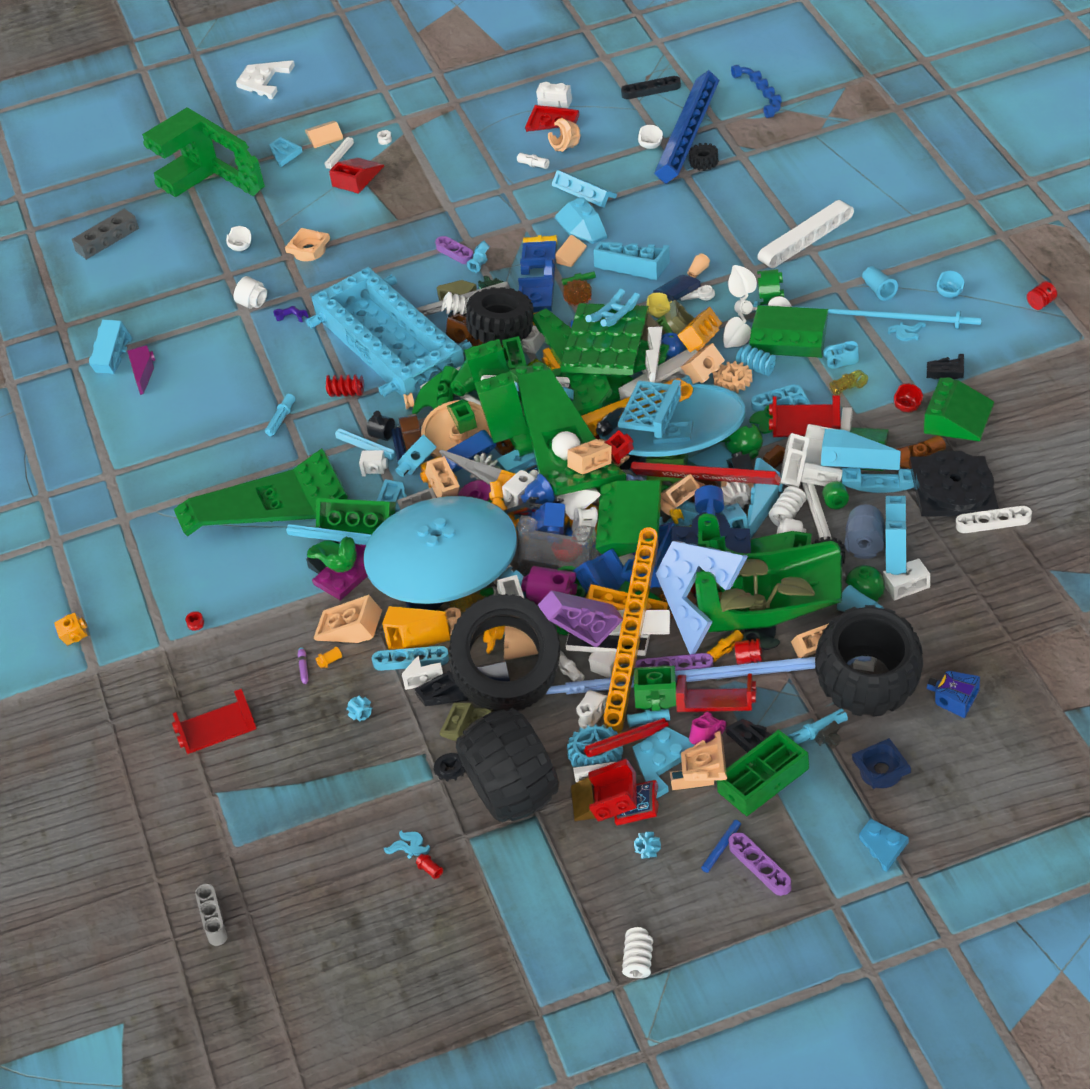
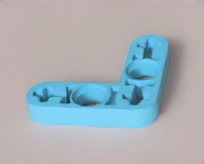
[751,384,811,412]

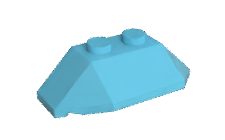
[555,197,607,244]

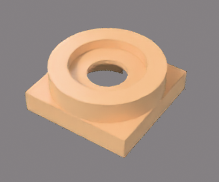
[285,228,330,261]

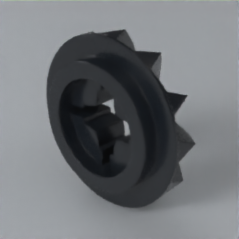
[434,753,465,782]

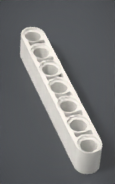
[758,200,854,268]

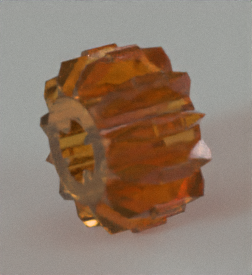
[563,279,592,306]

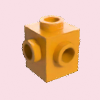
[54,612,88,646]

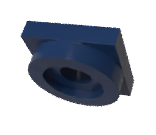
[852,738,911,789]

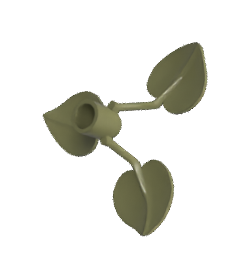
[720,559,815,612]

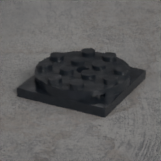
[909,451,999,517]

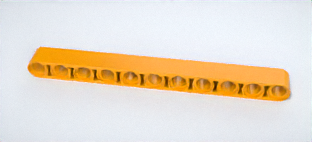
[604,527,658,733]

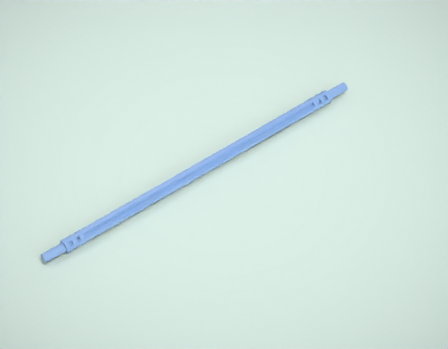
[546,656,871,695]

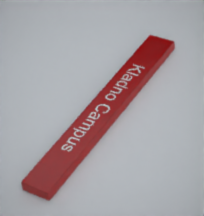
[630,462,781,485]

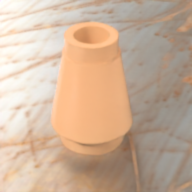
[687,253,710,278]

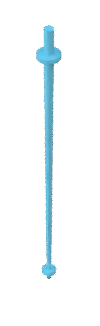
[752,301,982,329]

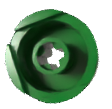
[757,269,784,305]

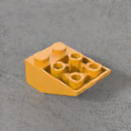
[382,606,451,650]

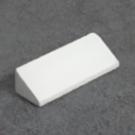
[609,610,671,635]

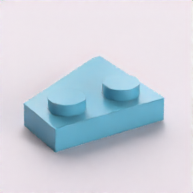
[269,137,303,167]

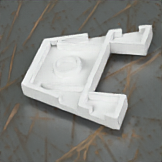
[236,61,295,99]

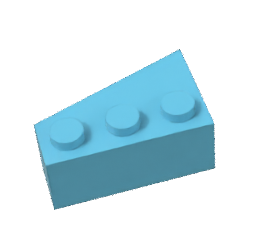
[89,320,133,374]

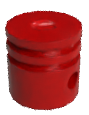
[1027,281,1057,310]
[734,638,763,665]

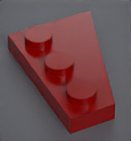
[525,105,580,132]

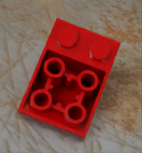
[329,158,384,193]

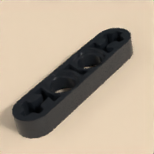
[621,76,681,99]

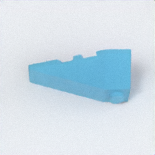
[747,458,784,539]

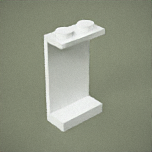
[801,424,843,486]

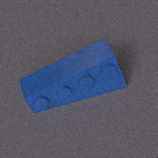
[526,502,565,543]

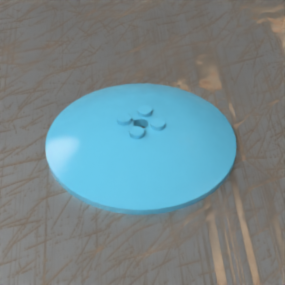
[599,383,745,457]
[364,496,517,604]

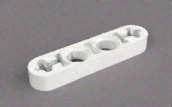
[956,506,1032,533]

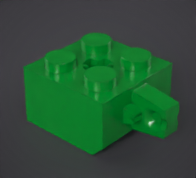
[634,666,676,711]

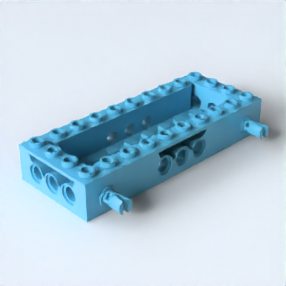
[306,267,472,399]

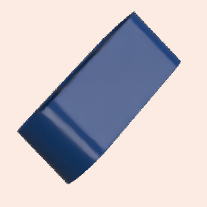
[442,430,496,472]

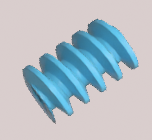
[736,345,776,376]

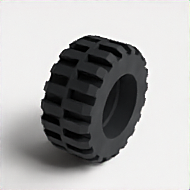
[466,287,533,345]

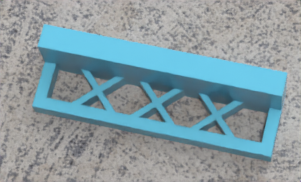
[552,170,617,208]

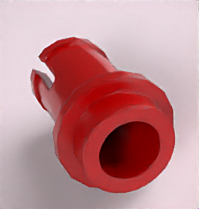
[416,854,443,879]

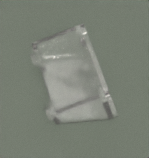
[518,515,601,575]

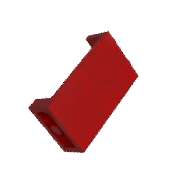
[769,395,840,437]
[676,673,757,712]
[172,689,256,754]

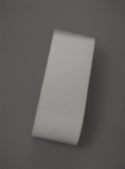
[195,884,228,946]

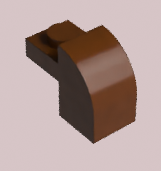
[398,414,421,451]

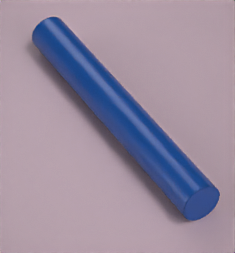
[701,820,741,873]

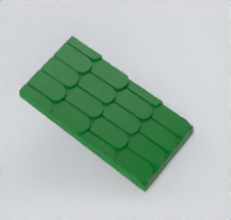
[561,303,649,375]

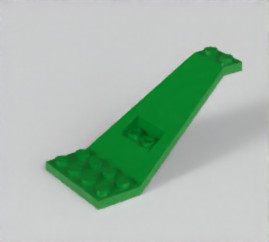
[509,362,626,496]
[174,448,349,536]

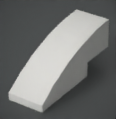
[780,433,810,488]

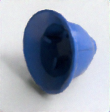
[520,474,555,504]

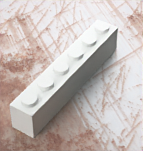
[618,349,698,400]

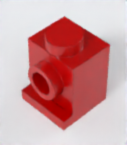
[604,430,634,465]

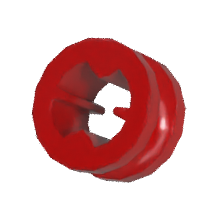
[185,611,204,631]

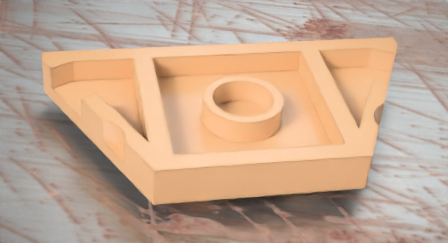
[681,731,727,781]

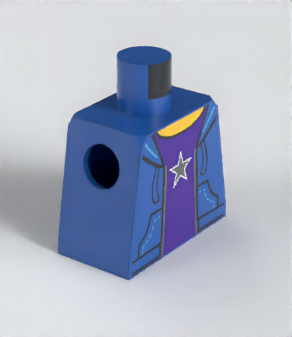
[927,671,980,718]

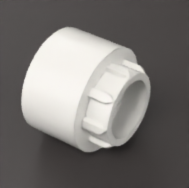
[234,276,267,309]

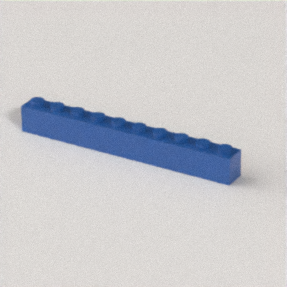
[654,70,720,184]

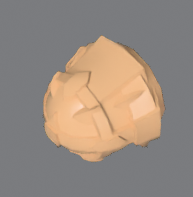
[548,118,581,152]

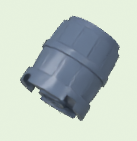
[844,504,885,559]

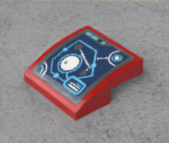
[614,780,659,826]

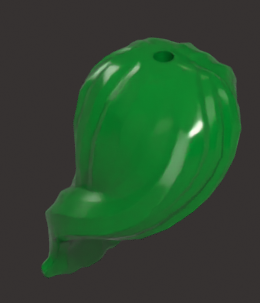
[307,536,357,573]

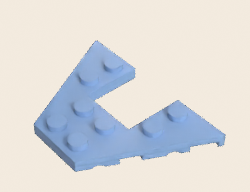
[656,541,748,654]

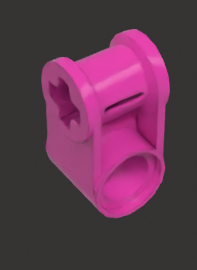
[689,712,726,745]

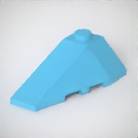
[821,429,901,470]

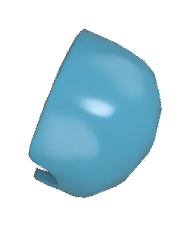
[936,270,965,298]

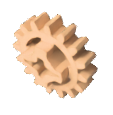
[713,361,753,393]

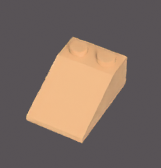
[314,595,382,643]

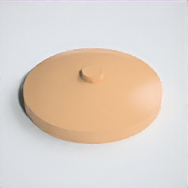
[421,400,492,458]

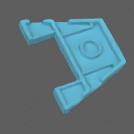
[632,727,695,798]

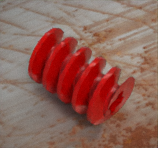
[326,374,364,397]

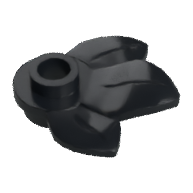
[595,407,625,437]
[742,626,780,650]

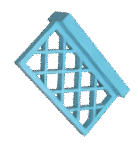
[618,380,681,438]

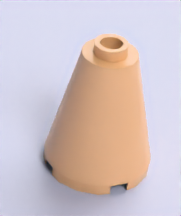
[504,626,538,660]

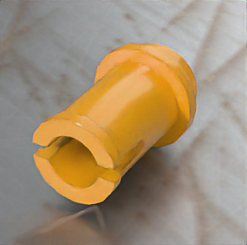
[316,647,342,668]

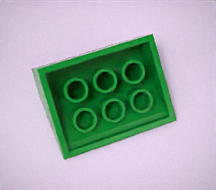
[749,305,829,358]
[924,377,994,441]
[595,480,662,557]

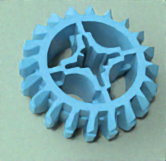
[567,724,623,767]

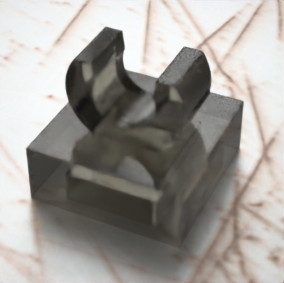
[815,721,841,749]

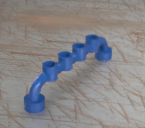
[731,65,782,118]

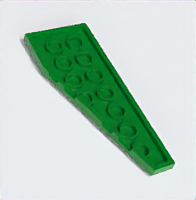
[533,308,634,408]

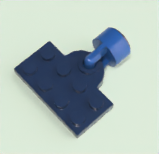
[671,485,751,554]

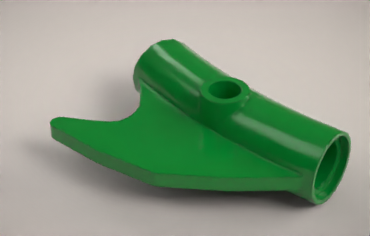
[412,366,458,415]

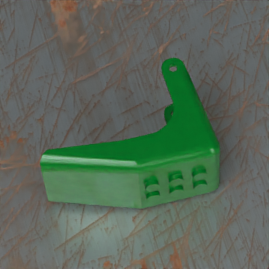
[695,514,842,633]

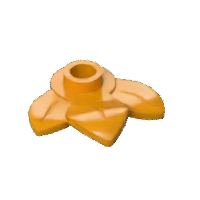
[483,626,505,654]

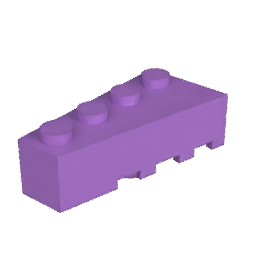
[538,590,623,647]

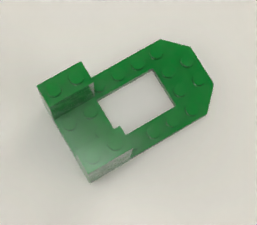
[142,107,265,197]
[464,339,612,443]

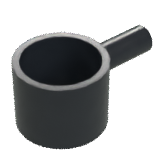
[367,411,395,441]

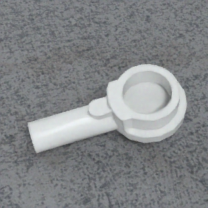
[681,285,715,301]

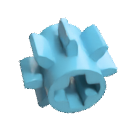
[346,695,372,722]
[634,832,661,859]

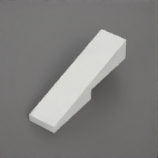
[645,326,663,382]

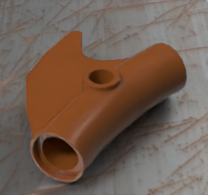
[897,435,946,469]

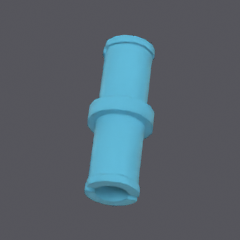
[627,708,670,728]

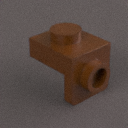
[763,444,786,469]

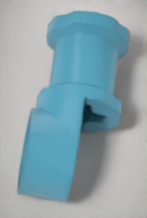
[467,240,490,273]

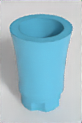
[862,266,898,301]
[837,585,884,612]

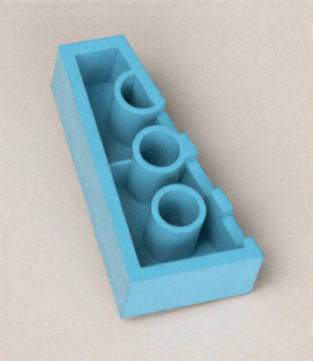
[593,241,670,280]

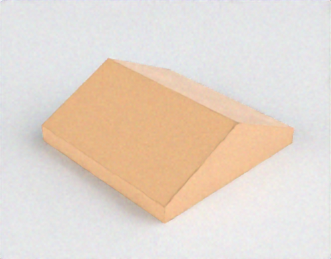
[305,121,343,148]

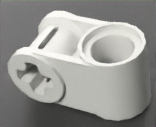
[572,507,598,544]
[576,690,608,729]

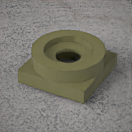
[665,300,694,334]

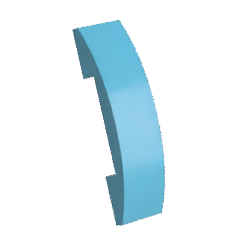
[841,468,914,493]

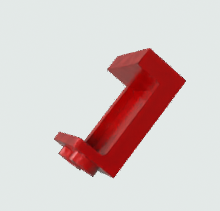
[589,758,637,822]

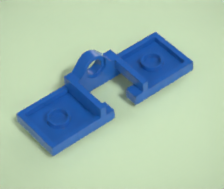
[518,241,557,312]

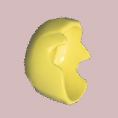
[646,293,672,318]

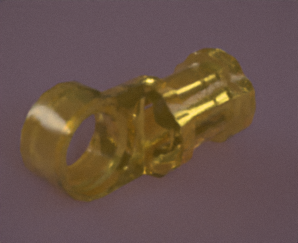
[829,370,868,395]

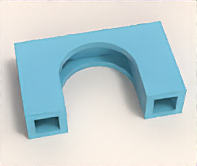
[886,496,906,575]

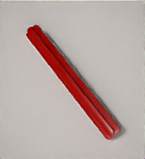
[584,718,669,757]

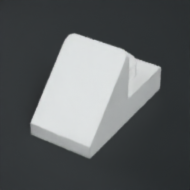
[402,656,443,690]

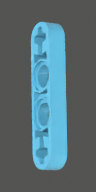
[372,646,449,671]

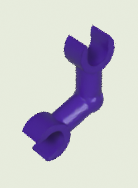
[273,306,309,322]

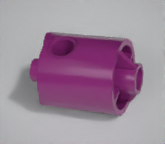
[521,566,577,605]

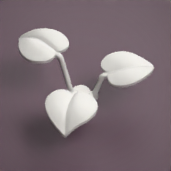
[723,265,792,348]

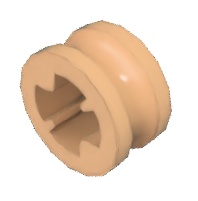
[403,393,414,410]

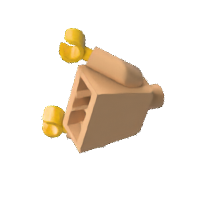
[660,474,705,524]

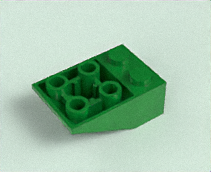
[751,531,812,553]

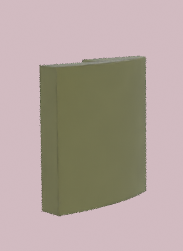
[440,703,494,741]

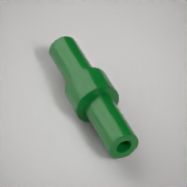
[561,271,596,286]

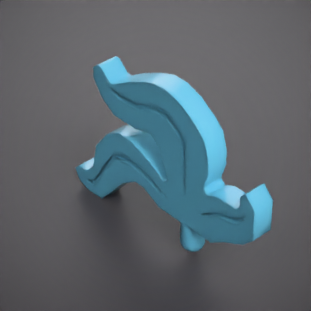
[888,322,926,341]
[384,830,430,859]

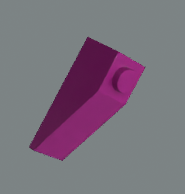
[127,345,155,395]

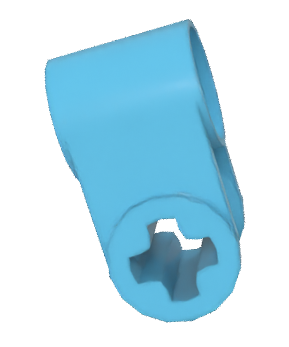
[823,341,859,369]

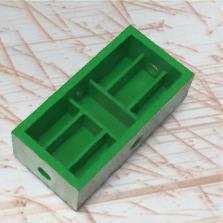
[716,729,809,817]

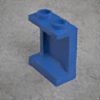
[573,549,630,594]

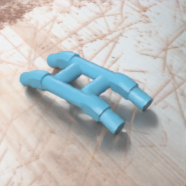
[586,288,640,327]

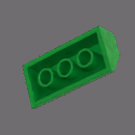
[316,498,396,535]

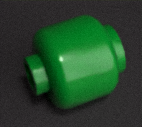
[822,481,849,510]

